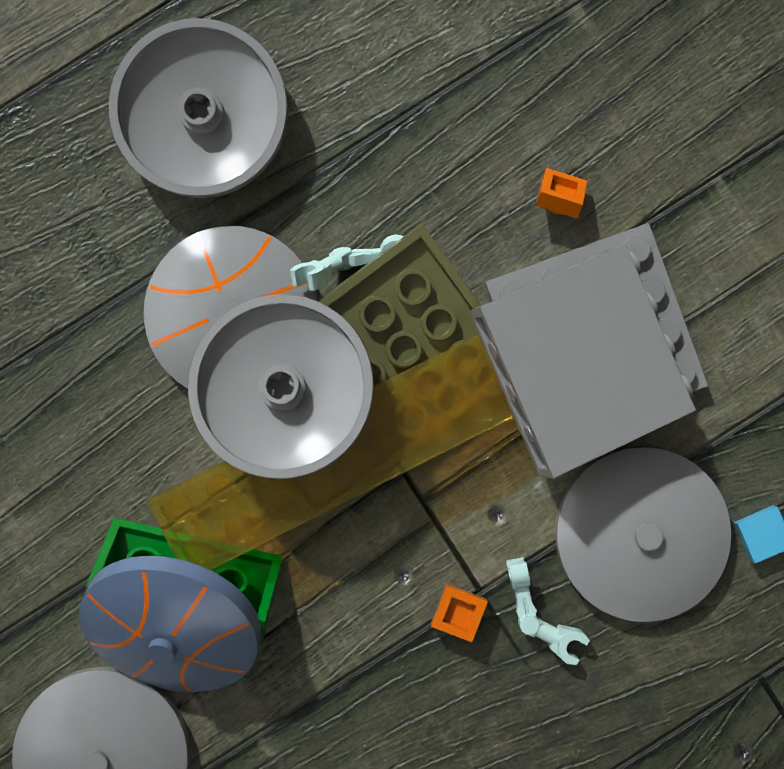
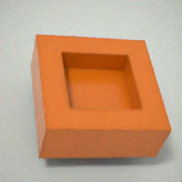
[535,168,587,219]
[431,583,488,642]

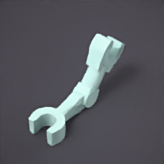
[290,234,404,291]
[506,557,590,665]

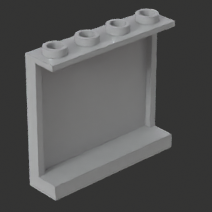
[468,243,696,478]

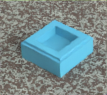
[734,505,784,564]

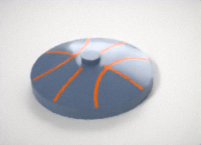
[79,556,261,692]

